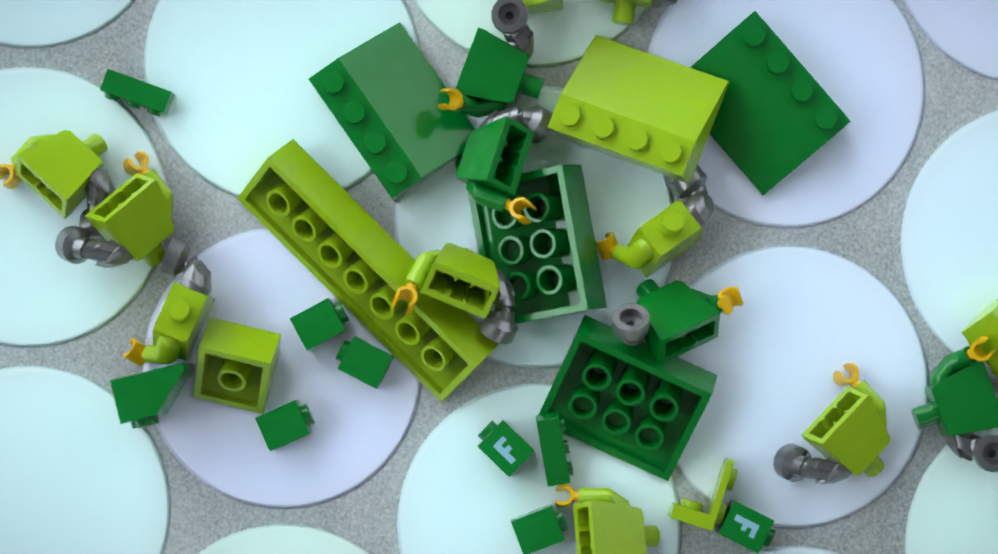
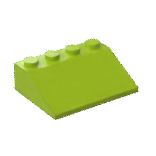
[547,35,730,184]

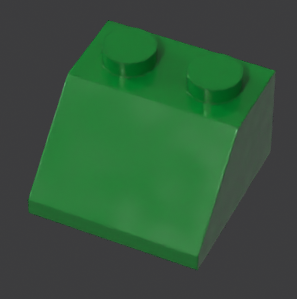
[110,362,194,429]

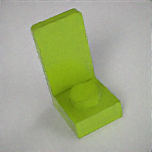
[668,458,738,531]

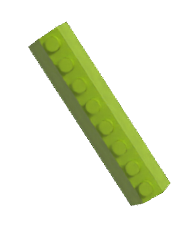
[237,139,499,403]

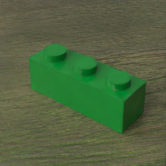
[100,69,175,117]
[535,412,573,487]

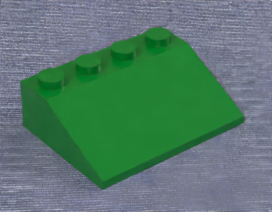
[690,11,851,196]
[308,22,475,202]
[468,164,607,324]
[538,315,717,481]

